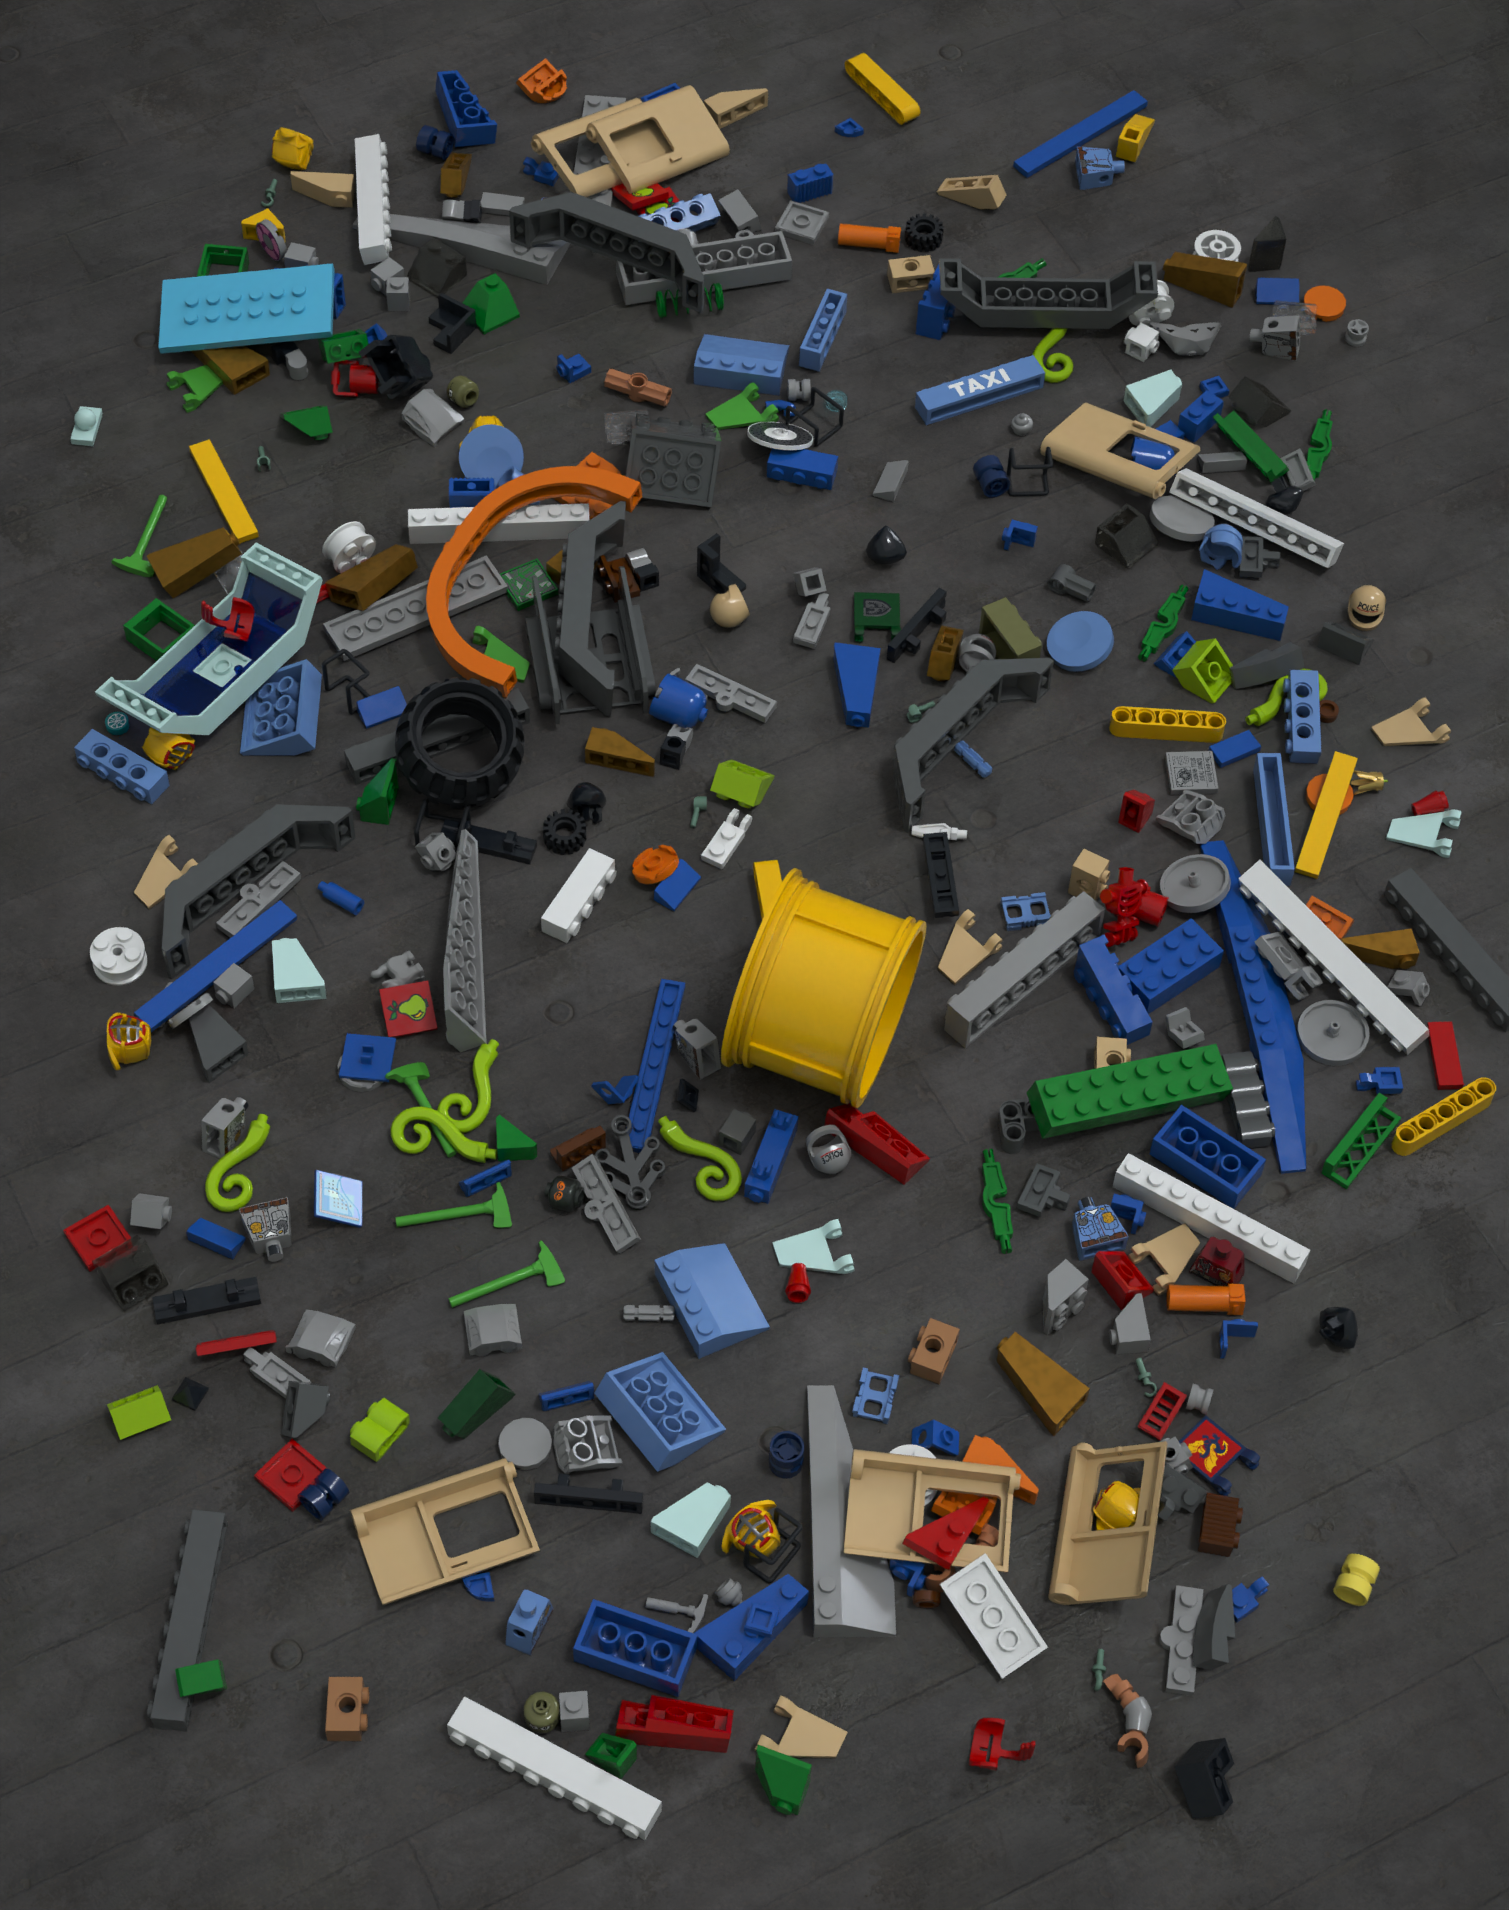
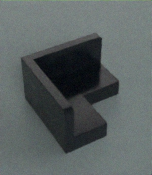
[429,293,476,354]
[697,533,746,594]
[1174,1738,1234,1819]

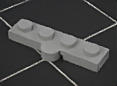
[685,664,777,723]
[216,861,301,938]
[572,1154,641,1253]
[1159,1585,1203,1696]

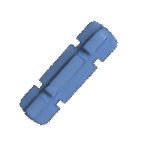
[954,741,992,778]

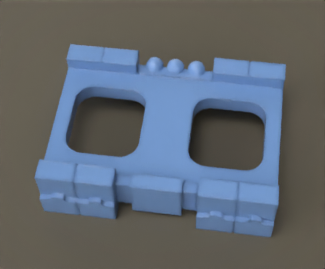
[1000,892,1051,931]
[852,1367,899,1424]

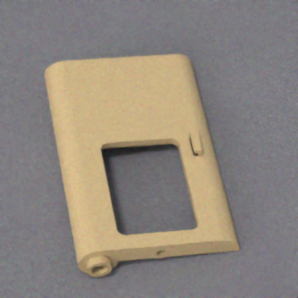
[586,85,730,194]
[531,98,673,197]
[1040,403,1200,499]
[1048,1441,1168,1605]
[843,1449,1021,1573]
[350,1458,540,1605]

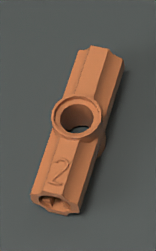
[604,369,672,406]

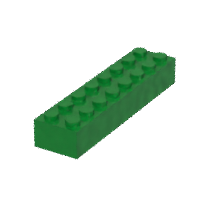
[1027,1044,1233,1139]

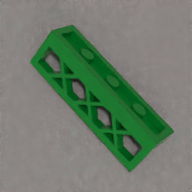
[1213,410,1289,484]
[1321,1093,1401,1190]

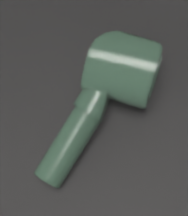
[257,446,271,471]
[907,701,935,723]
[690,796,707,828]

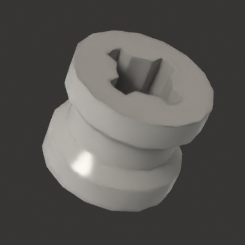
[1345,319,1369,347]
[1186,1383,1213,1415]

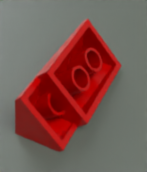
[824,1103,930,1185]
[615,1695,734,1753]

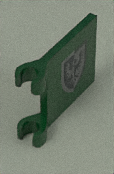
[854,592,901,642]

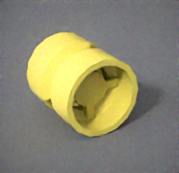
[1333,1553,1380,1606]

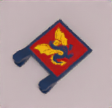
[1179,1416,1260,1496]

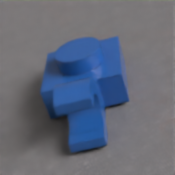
[523,157,559,186]
[1356,1067,1403,1094]
[1232,1576,1269,1623]

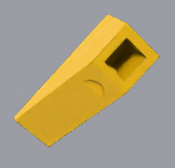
[1116,114,1155,162]

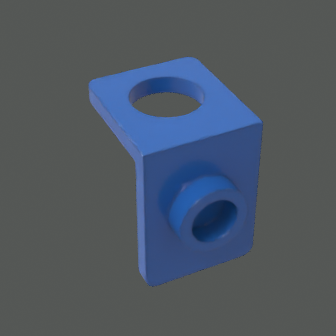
[591,1075,639,1104]
[1219,1319,1258,1359]
[912,1420,959,1456]

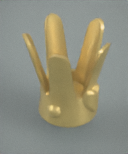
[1351,770,1388,795]

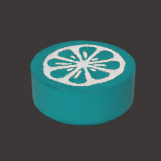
[105,712,130,735]

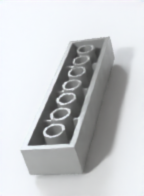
[616,231,792,305]
[944,891,1105,1048]

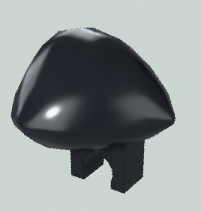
[1265,475,1303,515]
[866,526,907,564]
[567,782,607,824]
[1319,1307,1358,1349]

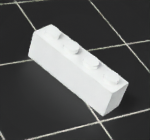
[541,848,617,943]

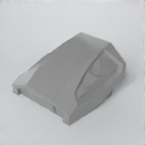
[401,389,465,447]
[1156,789,1226,844]
[464,1304,522,1356]
[285,1309,356,1367]
[553,1415,622,1474]

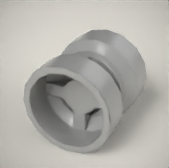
[788,379,811,401]

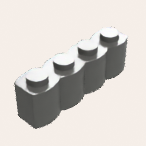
[1221,1051,1275,1148]

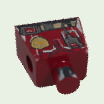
[1189,1237,1245,1286]

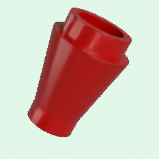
[1411,790,1449,816]
[785,1263,811,1303]

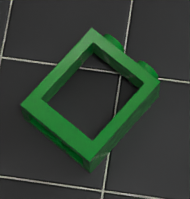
[197,244,249,277]
[318,329,368,364]
[123,598,195,661]

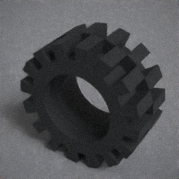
[905,213,943,252]
[543,809,587,855]

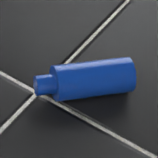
[318,881,364,915]

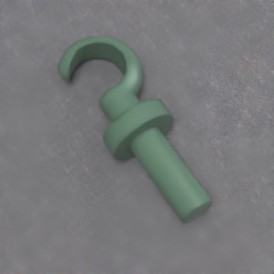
[261,179,278,207]
[1135,1358,1157,1397]
[1092,1649,1106,1691]

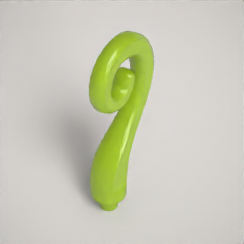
[1032,328,1073,383]
[1245,668,1328,726]
[437,1039,499,1134]
[391,1107,497,1163]
[205,1114,270,1212]
[658,1116,742,1201]

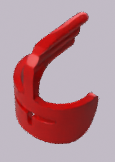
[201,597,255,642]
[969,1718,1036,1771]

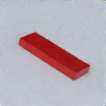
[1426,1021,1464,1090]
[196,1330,277,1356]

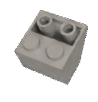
[1043,1259,1089,1335]

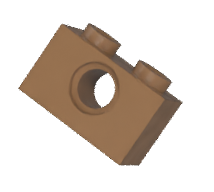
[908,1318,960,1385]
[325,1677,369,1741]

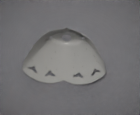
[1149,322,1221,356]

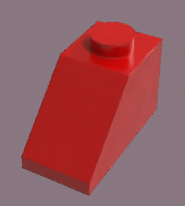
[1118,790,1155,833]

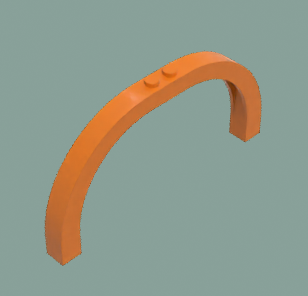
[426,466,642,698]

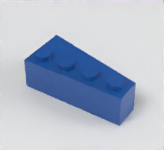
[435,70,497,147]
[916,264,956,340]
[1191,569,1289,641]
[1074,934,1152,1045]
[694,1574,809,1681]

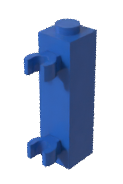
[744,1109,799,1204]

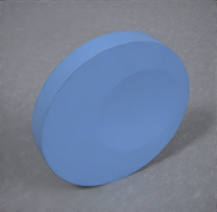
[459,424,524,489]
[1047,611,1114,672]

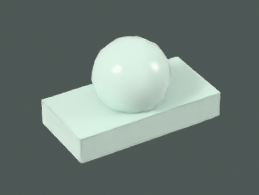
[71,406,103,446]

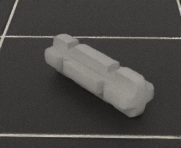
[623,1305,675,1321]

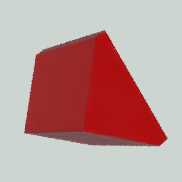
[1091,1251,1154,1310]

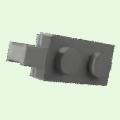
[793,592,830,649]
[243,1347,311,1399]

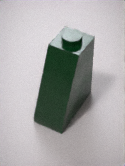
[438,1369,516,1439]

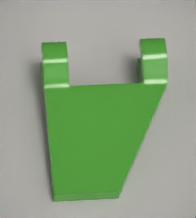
[167,365,223,413]
[705,382,779,430]
[472,626,530,683]

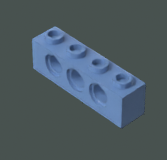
[638,193,721,232]
[799,289,847,372]
[1283,670,1321,764]
[74,729,170,804]

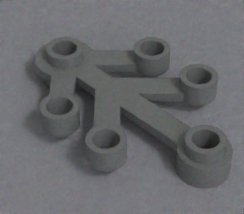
[595,1115,666,1209]

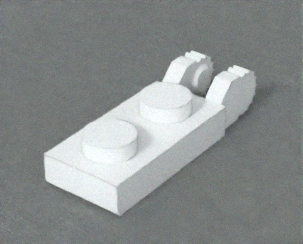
[701,808,752,869]

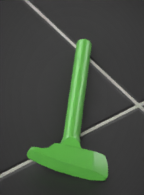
[111,495,167,577]
[385,1062,457,1158]
[395,1182,512,1228]
[448,1241,565,1308]

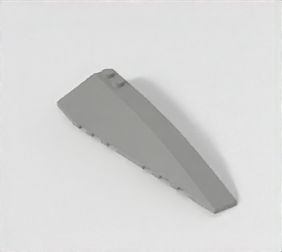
[352,214,571,285]
[443,829,487,1052]
[807,1385,896,1637]

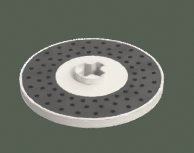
[747,422,813,450]

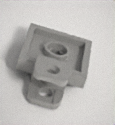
[1255,931,1323,1000]

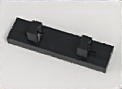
[887,587,947,663]
[441,819,537,865]
[923,832,959,918]
[152,1277,261,1325]
[534,1474,643,1514]

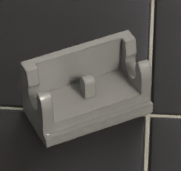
[718,190,761,233]

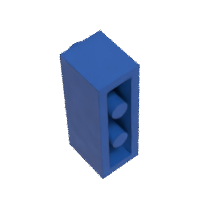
[767,448,838,490]

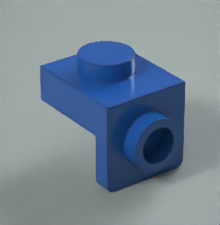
[1002,520,1038,550]
[1111,1194,1147,1234]

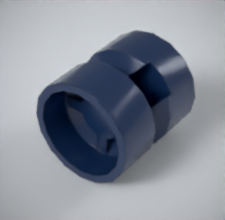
[416,125,454,160]
[973,455,1010,498]
[769,1431,804,1479]
[298,1468,350,1520]

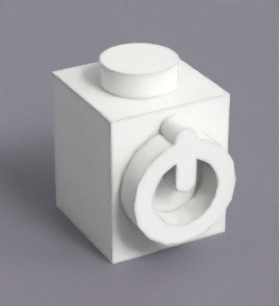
[1124,323,1160,362]

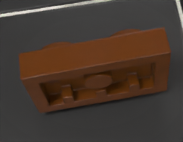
[597,555,640,603]
[550,1125,606,1171]

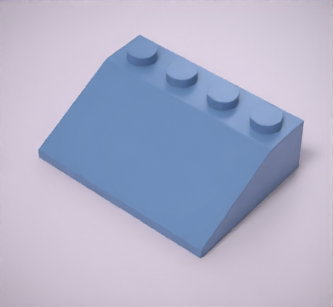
[694,334,789,396]
[240,659,322,756]
[655,1243,770,1359]
[594,1352,726,1472]

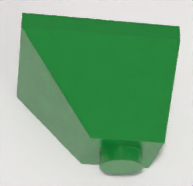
[463,273,520,334]
[280,405,333,440]
[356,758,399,825]
[755,1745,812,1815]

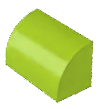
[107,1385,171,1440]

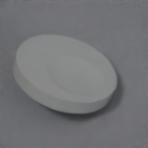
[1149,495,1215,541]
[1160,854,1231,913]
[1296,1000,1370,1066]

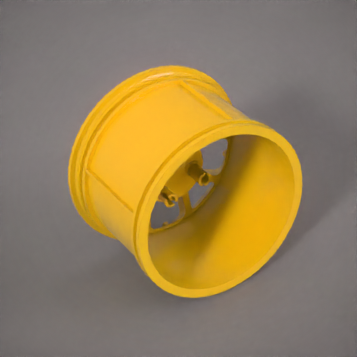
[721,868,927,1108]

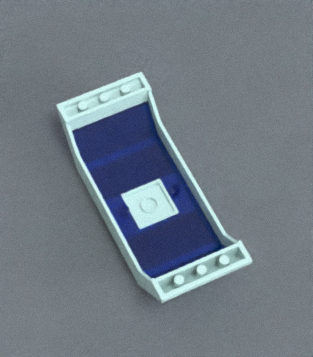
[95,543,323,735]

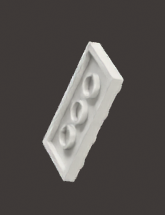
[939,1553,1048,1679]

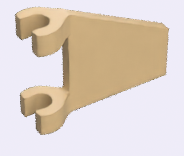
[1371,697,1451,746]
[134,835,198,910]
[938,909,1002,985]
[1128,1223,1200,1296]
[755,1696,847,1758]

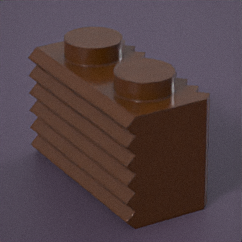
[1198,1493,1243,1557]

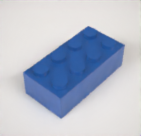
[1118,918,1224,1014]
[1150,1105,1266,1209]
[573,1599,698,1697]

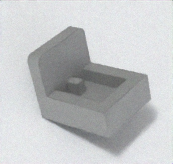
[1387,970,1430,1006]
[1166,1007,1205,1049]

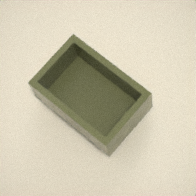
[979,597,1042,659]

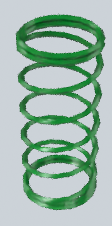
[656,283,724,318]

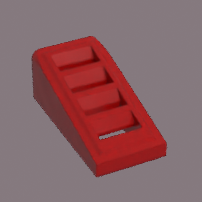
[1137,1382,1187,1441]

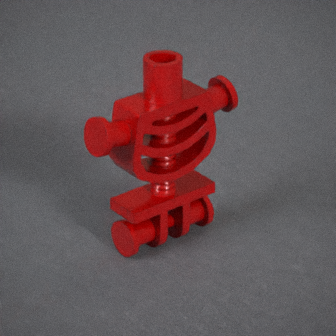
[1100,867,1149,947]

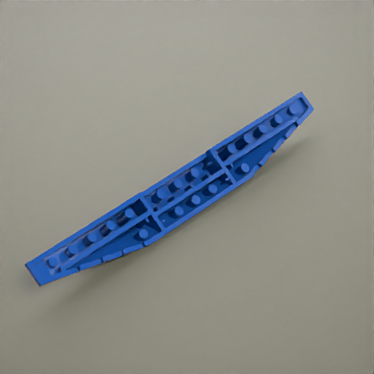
[1200,840,1306,1174]

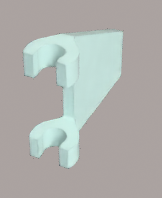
[1386,809,1461,858]
[772,1219,855,1274]

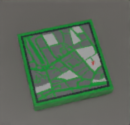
[500,559,558,611]

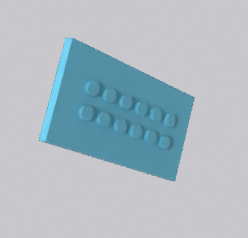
[158,263,335,354]

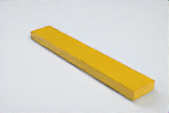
[189,439,259,543]
[1295,751,1358,879]

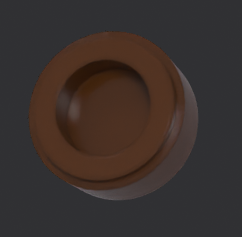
[1319,700,1339,723]
[913,1590,941,1609]

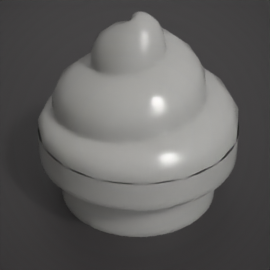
[1011,413,1033,436]
[715,1578,743,1606]

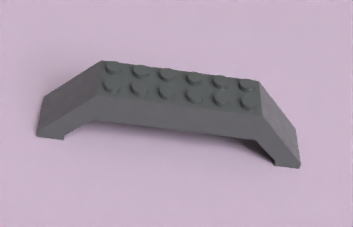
[509,192,705,313]
[939,259,1158,329]
[554,501,626,716]
[892,658,1054,832]
[162,804,355,979]

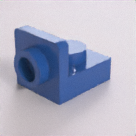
[556,354,591,383]
[890,1559,927,1597]

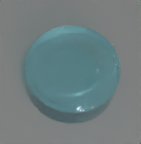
[825,390,848,412]

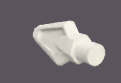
[911,823,967,841]

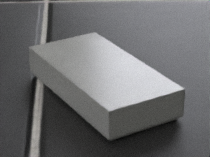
[481,192,525,216]
[1280,449,1316,491]

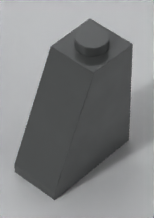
[189,1004,249,1083]

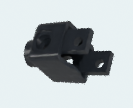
[359,335,433,399]

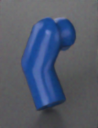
[765,400,796,417]

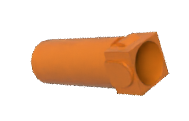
[838,224,901,253]
[1166,1284,1246,1315]

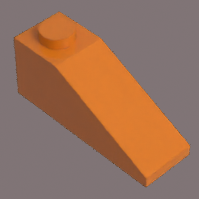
[962,1435,1039,1505]

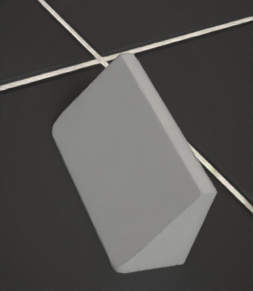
[1198,451,1247,473]
[873,460,909,502]

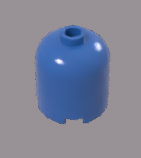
[1128,437,1176,484]
[649,673,708,728]

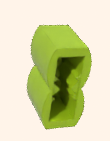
[350,1398,410,1462]

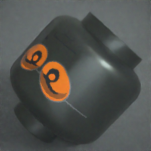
[545,1176,584,1212]

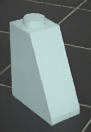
[1123,370,1182,427]
[272,938,326,1003]
[651,1482,731,1558]

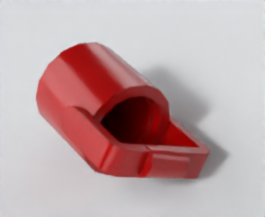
[331,360,379,397]
[1114,887,1169,927]

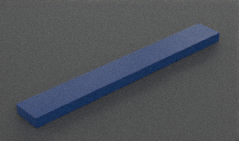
[1013,90,1148,178]
[134,900,297,1032]
[626,979,685,1153]

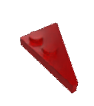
[902,1497,989,1570]

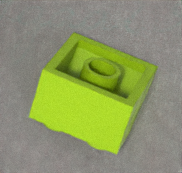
[1172,638,1233,704]
[710,759,775,808]

